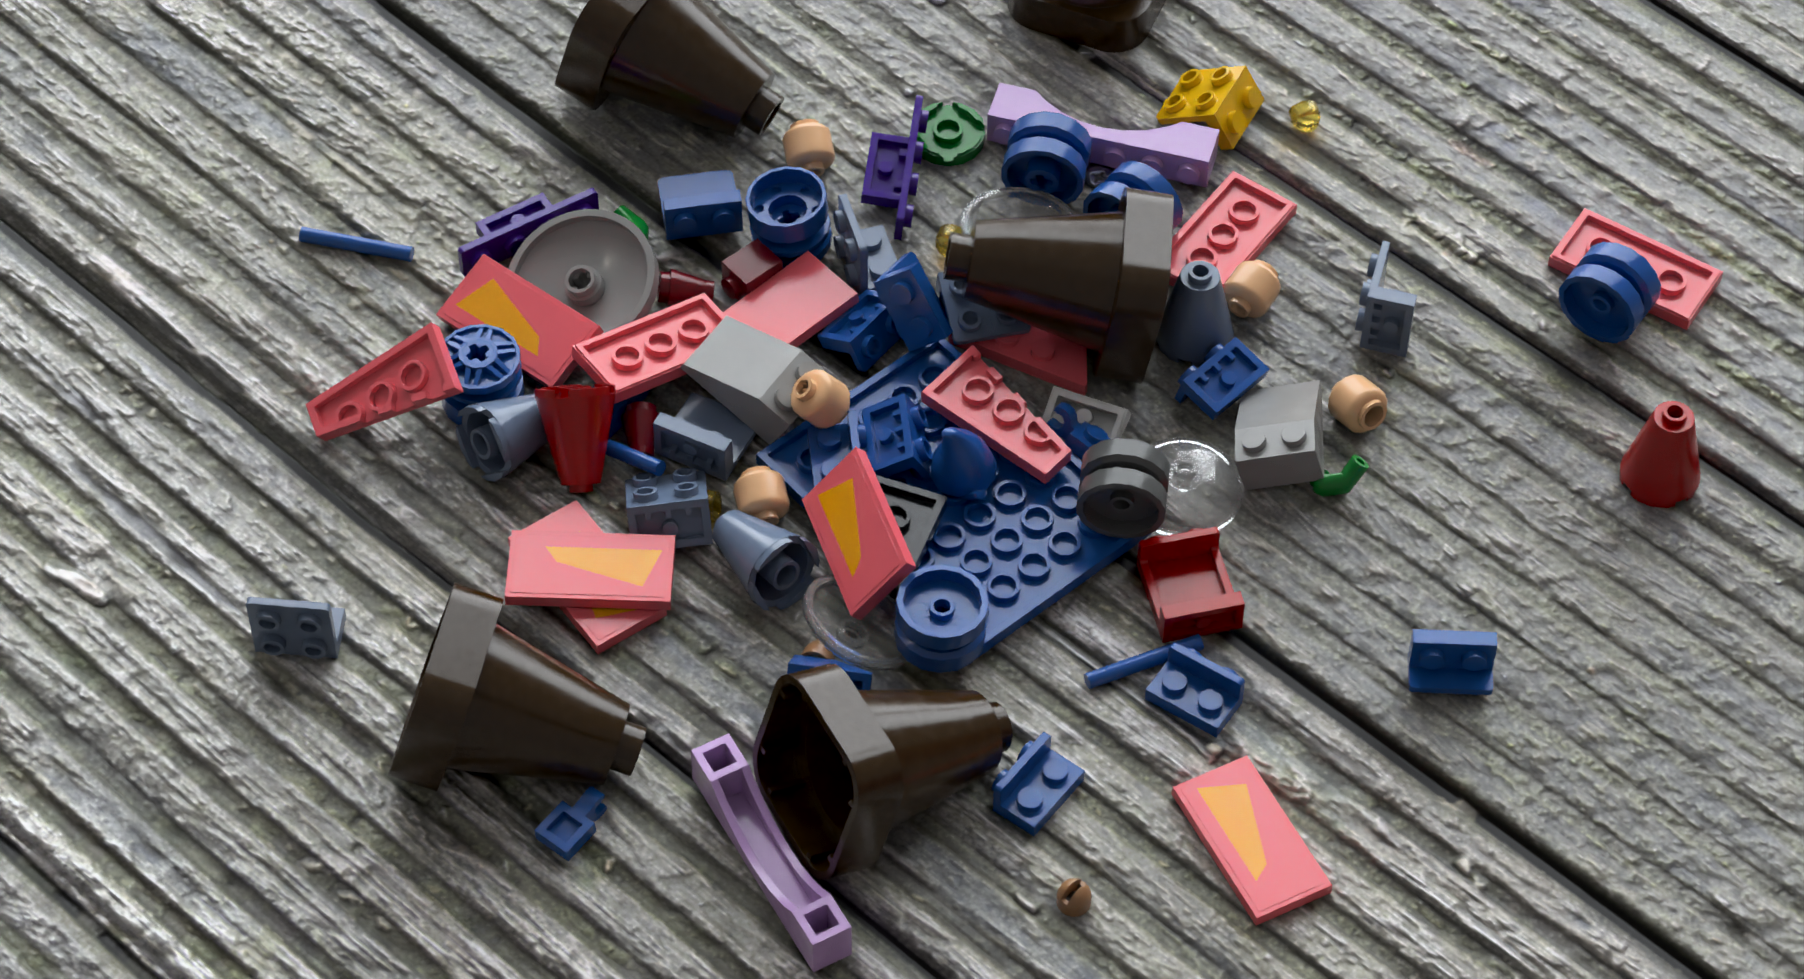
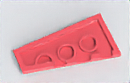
[306,322,464,441]
[921,345,1072,484]

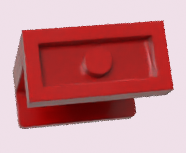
[1137,527,1245,643]

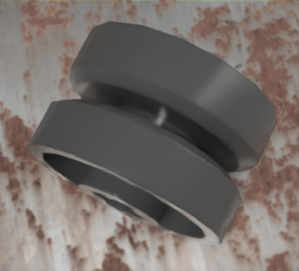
[1076,438,1171,539]

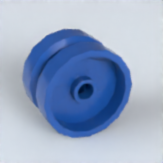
[1001,111,1092,208]
[1083,160,1183,230]
[1558,242,1661,343]
[894,564,989,673]

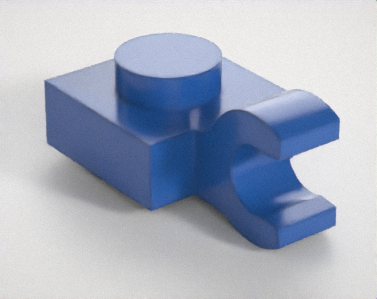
[1047,402,1110,459]
[534,786,607,861]

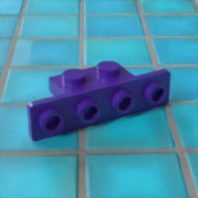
[861,95,929,240]
[458,188,599,277]

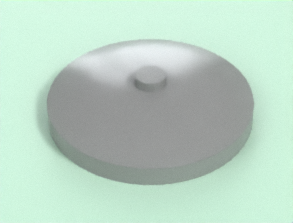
[508,209,659,334]

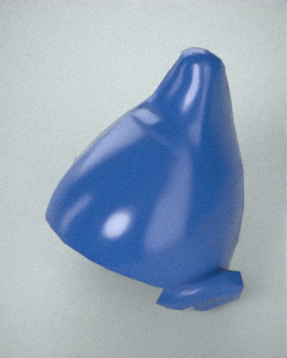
[930,427,997,500]

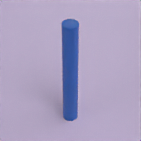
[299,227,414,262]
[606,439,666,476]
[1084,634,1204,689]

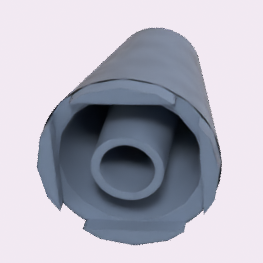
[1156,261,1234,367]
[456,393,548,482]
[712,510,820,611]

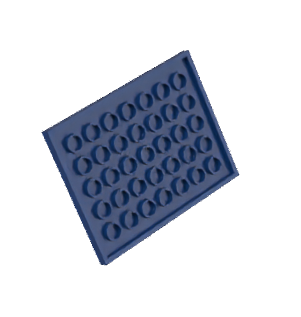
[756,339,1152,659]

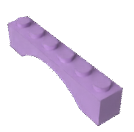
[987,83,1220,188]
[691,733,852,972]

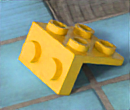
[1156,65,1265,150]

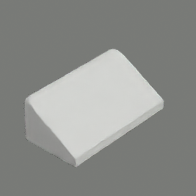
[1042,386,1131,439]

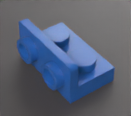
[818,289,900,372]
[1175,337,1269,420]
[862,393,933,478]
[807,410,870,488]
[1407,629,1497,695]
[1145,642,1245,738]
[992,732,1085,836]

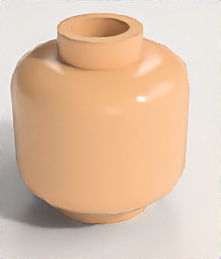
[782,119,835,177]
[1223,260,1281,318]
[791,369,850,429]
[1328,374,1388,433]
[733,466,790,525]

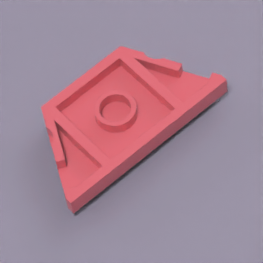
[948,326,1088,396]

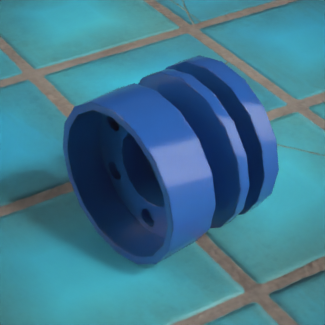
[745,166,833,268]
[442,324,524,425]

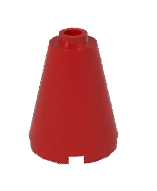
[534,383,616,493]
[1620,401,1701,508]

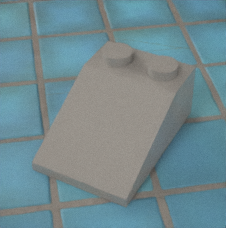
[681,316,828,445]
[1235,380,1324,491]

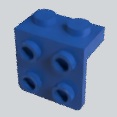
[658,170,743,240]
[873,252,953,352]

